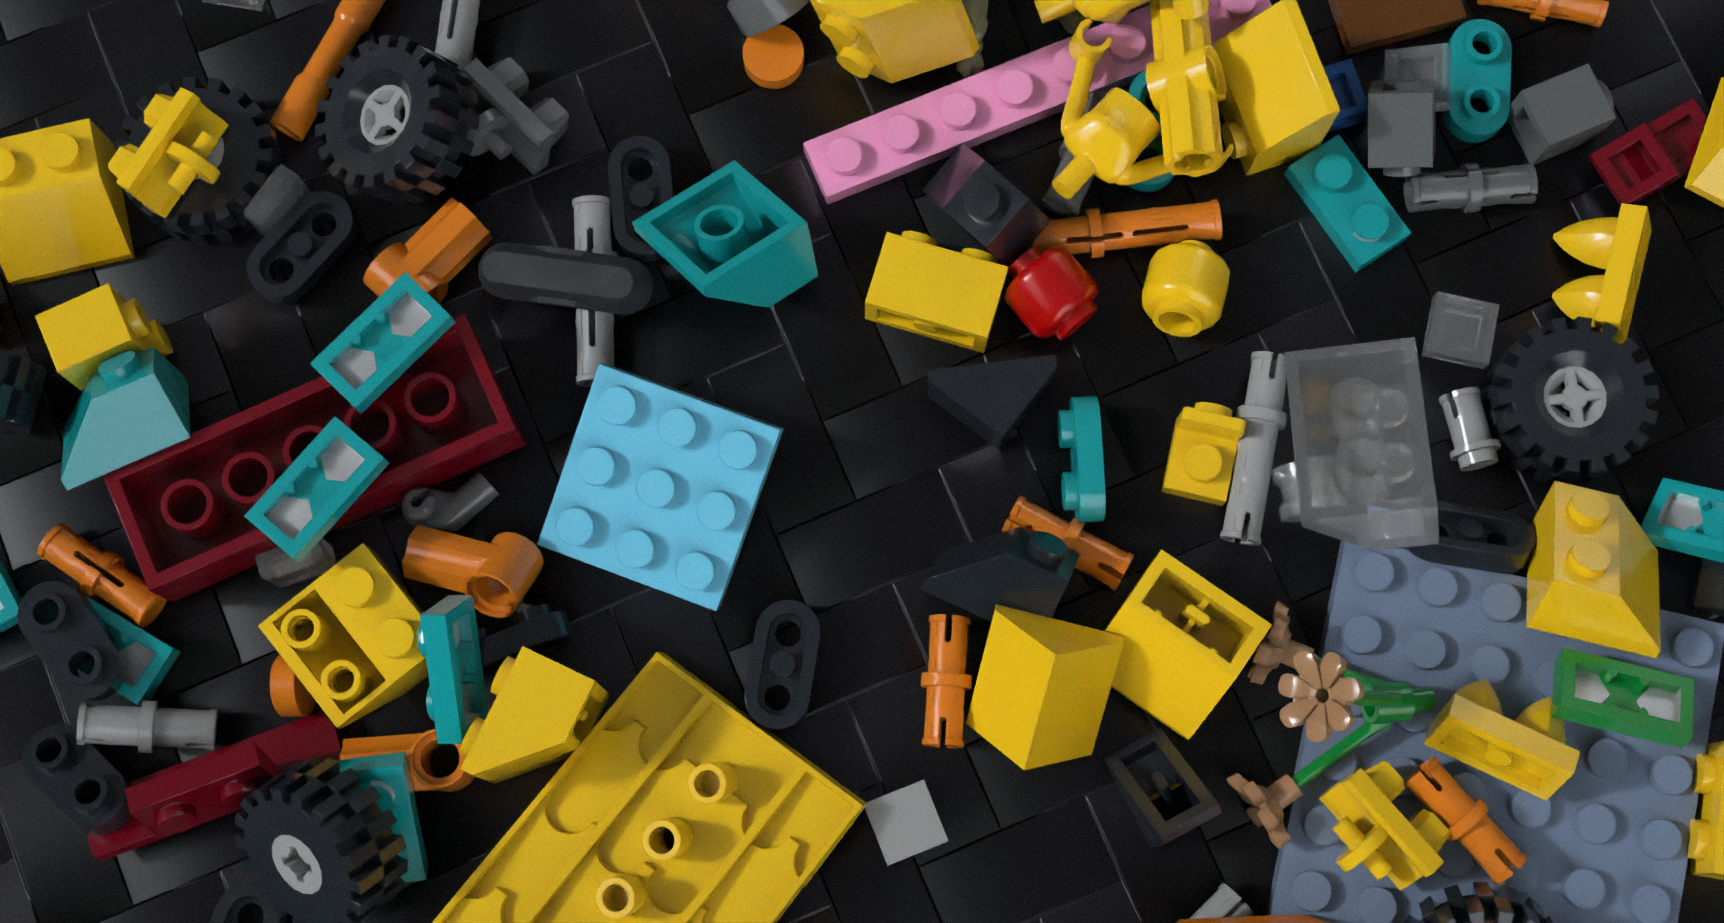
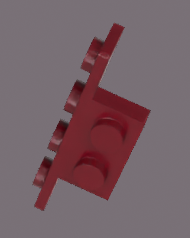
[85,711,343,861]

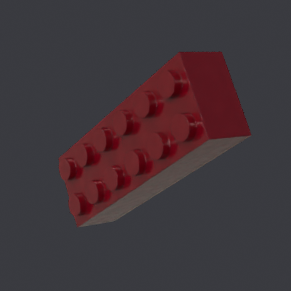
[103,314,527,602]

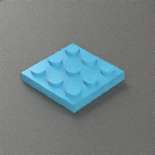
[537,363,784,611]

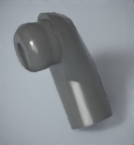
[401,471,499,532]

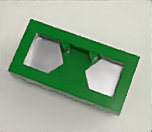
[1551,648,1695,749]

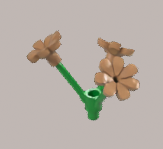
[1226,601,1436,850]

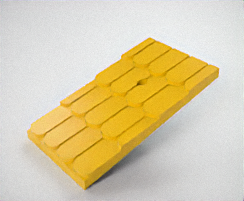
[432,652,867,923]

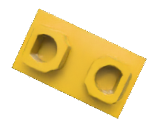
[108,87,228,219]
[1319,761,1450,891]

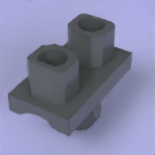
[462,57,569,175]

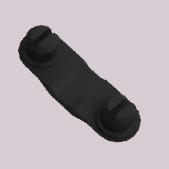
[478,242,653,315]

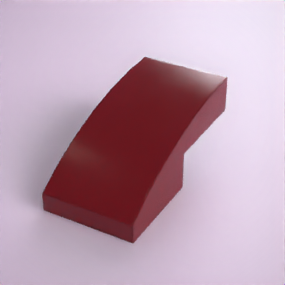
[1588,98,1707,206]

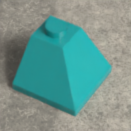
[632,160,818,308]
[61,347,190,490]

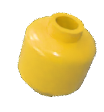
[1142,240,1230,337]

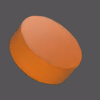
[743,24,804,89]
[270,654,316,718]

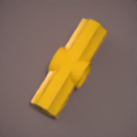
[1146,0,1226,177]

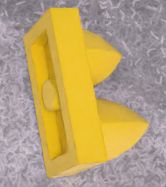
[1552,203,1652,345]
[1424,679,1580,801]

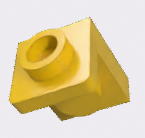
[1161,402,1247,506]

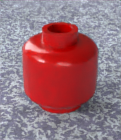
[1004,246,1098,341]

